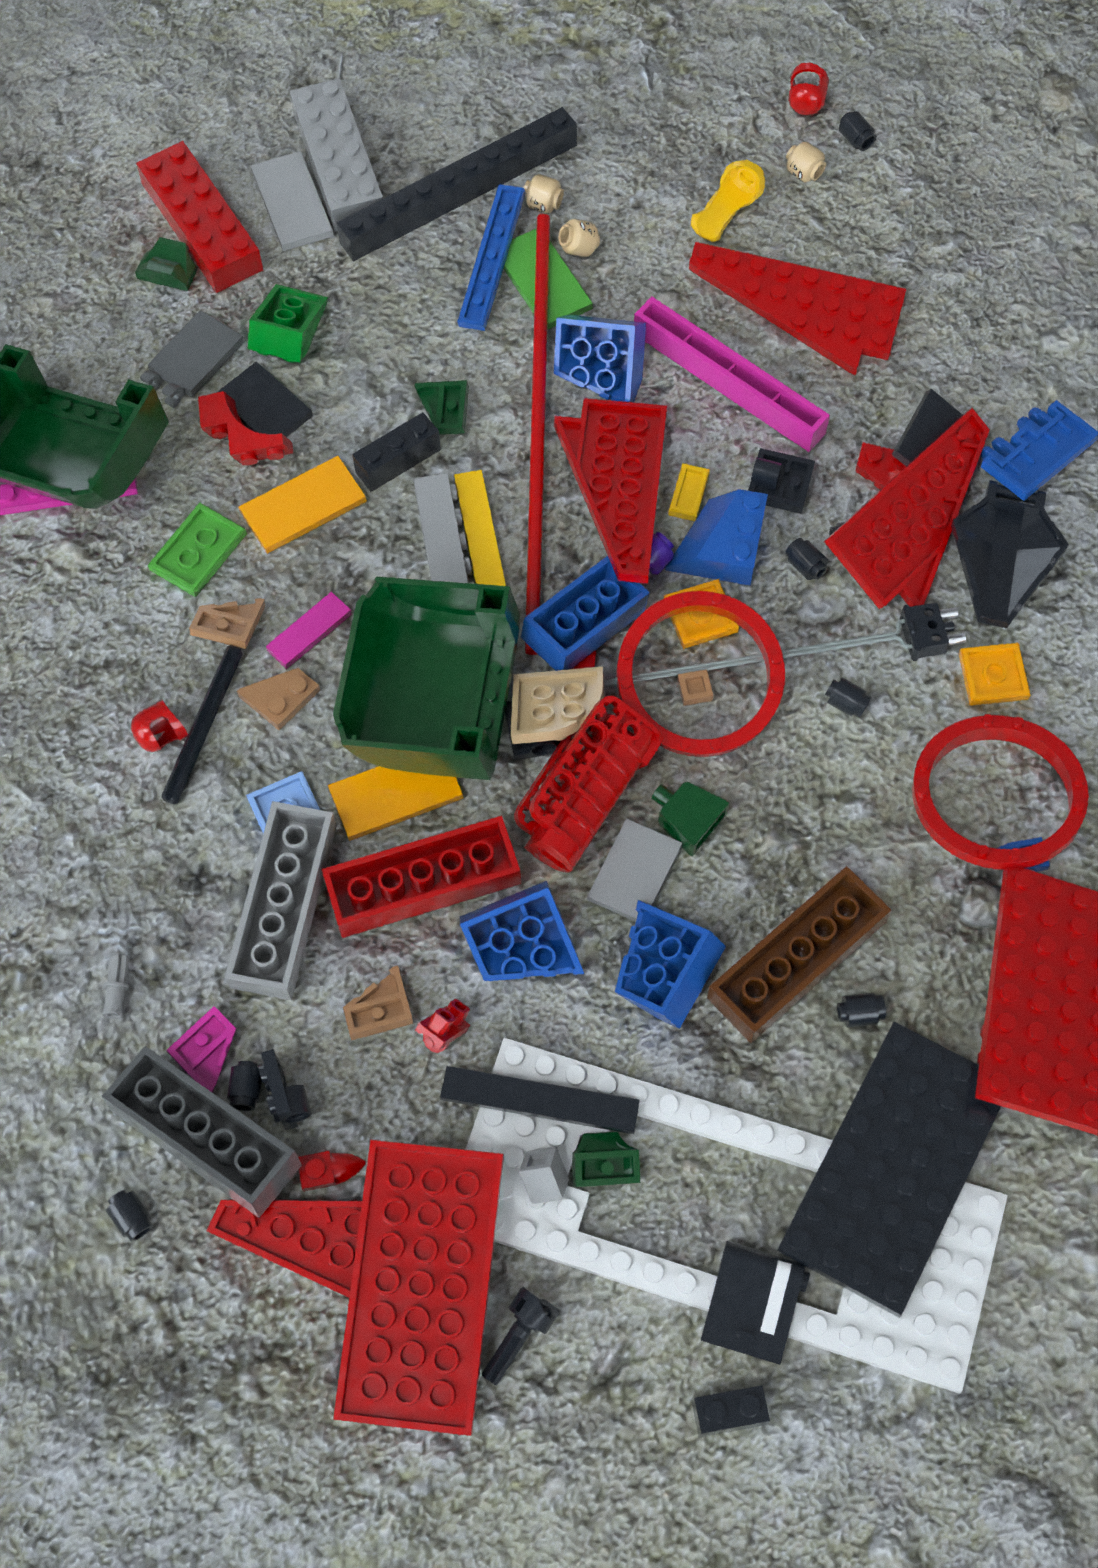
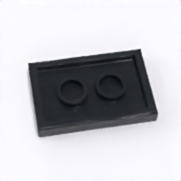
[216,361,313,437]
[892,389,963,466]

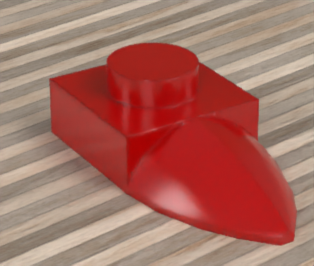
[298,1151,366,1192]

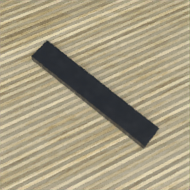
[440,1066,640,1134]

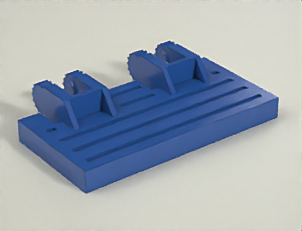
[981,400,1098,501]

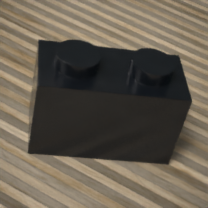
[692,1385,770,1438]

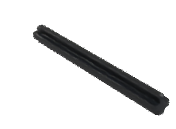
[161,645,243,805]

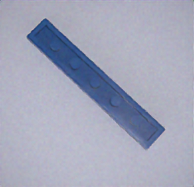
[457,184,526,331]

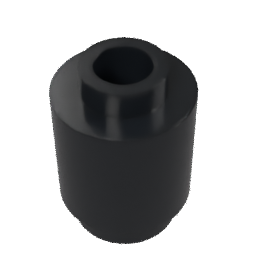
[839,111,877,151]
[785,538,828,580]
[825,677,872,718]
[837,992,886,1028]
[227,1061,262,1111]
[106,1190,153,1242]

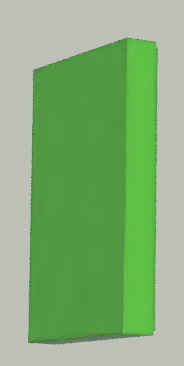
[148,502,247,597]

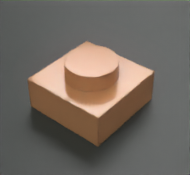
[677,669,713,706]

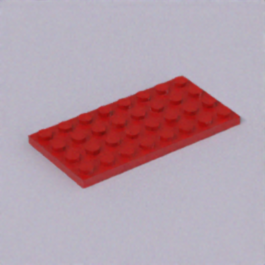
[975,866,1098,1136]
[333,1140,504,1436]

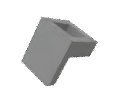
[519,1147,569,1204]

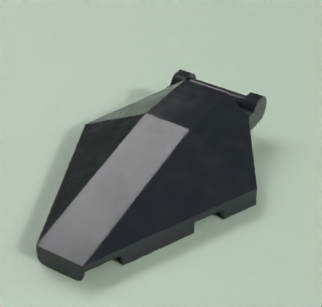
[951,480,1069,628]

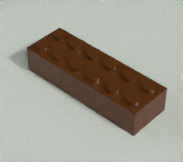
[707,866,892,1044]

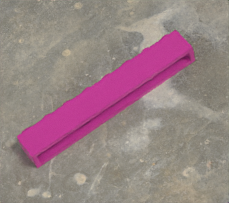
[634,296,830,452]

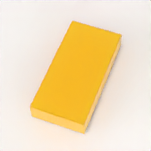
[668,463,710,522]

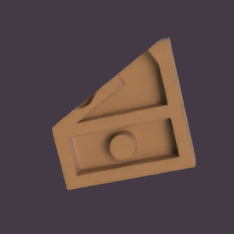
[189,598,265,649]
[237,668,320,730]
[343,966,414,1041]

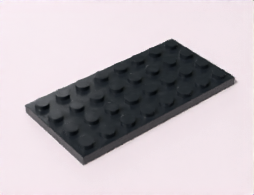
[777,1022,1001,1318]

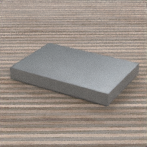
[587,818,682,922]

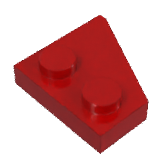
[855,442,906,490]

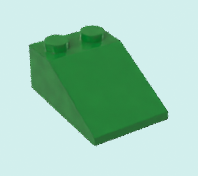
[247,284,328,363]

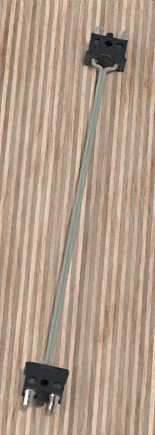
[507,602,966,701]

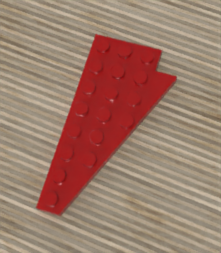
[688,242,906,375]
[554,398,667,584]
[824,408,990,609]
[206,1200,362,1298]

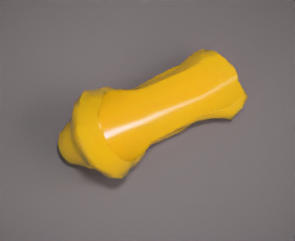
[691,159,765,243]

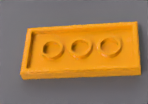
[239,456,367,554]
[328,766,463,841]

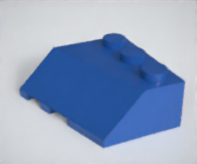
[554,315,646,403]
[460,881,584,982]

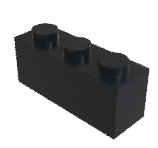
[352,412,441,492]

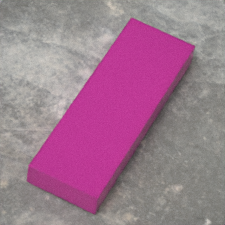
[266,592,352,669]

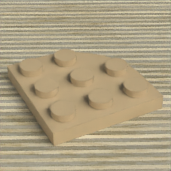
[511,666,604,744]

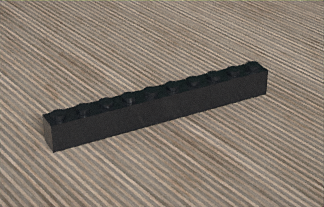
[336,107,577,262]

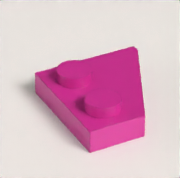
[166,1006,237,1093]

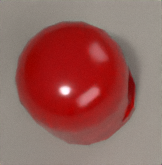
[788,62,829,116]
[131,699,188,752]

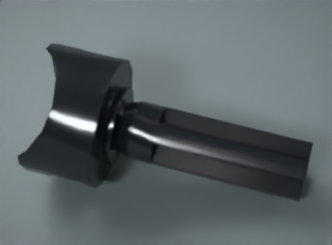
[481,1287,560,1386]

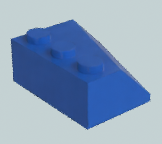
[665,489,768,586]
[615,900,726,1029]

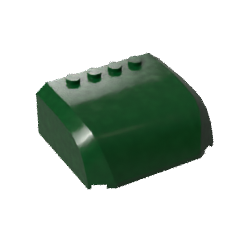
[0,344,169,509]
[333,576,520,780]

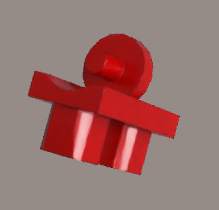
[415,999,471,1053]

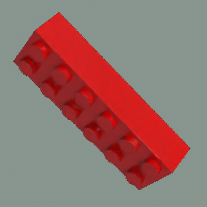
[136,141,263,293]
[322,815,521,938]

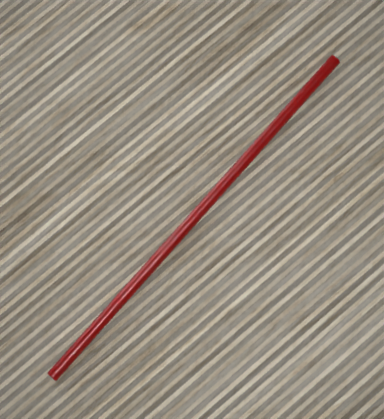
[525,214,550,655]

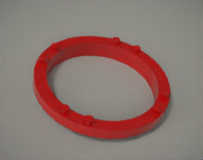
[616,591,785,757]
[912,714,1089,870]

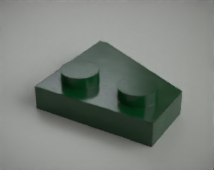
[414,380,469,435]

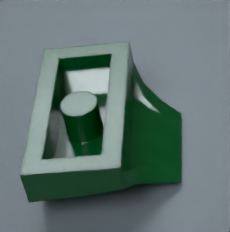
[135,237,197,291]
[572,1132,641,1187]

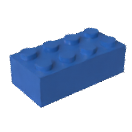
[520,556,650,671]

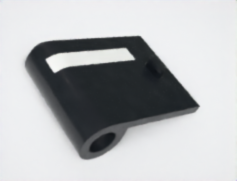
[700,1241,810,1365]

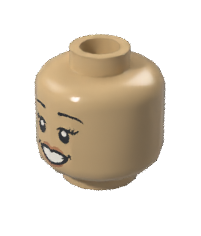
[786,142,826,183]
[524,174,564,214]
[558,219,600,257]

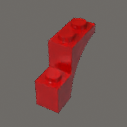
[198,391,293,465]

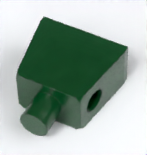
[651,782,729,857]

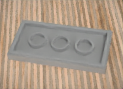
[251,151,334,251]

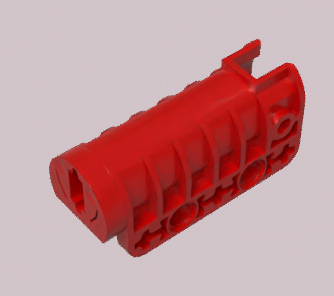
[514,696,664,873]

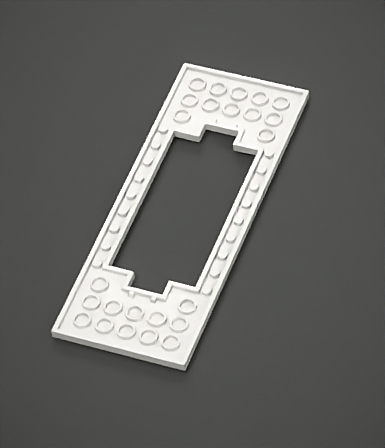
[465,1038,1008,1394]

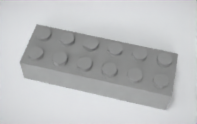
[289,78,383,232]
[225,801,337,1001]

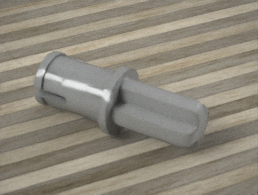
[102,954,129,1019]

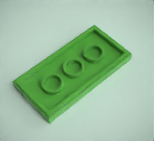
[503,228,593,330]

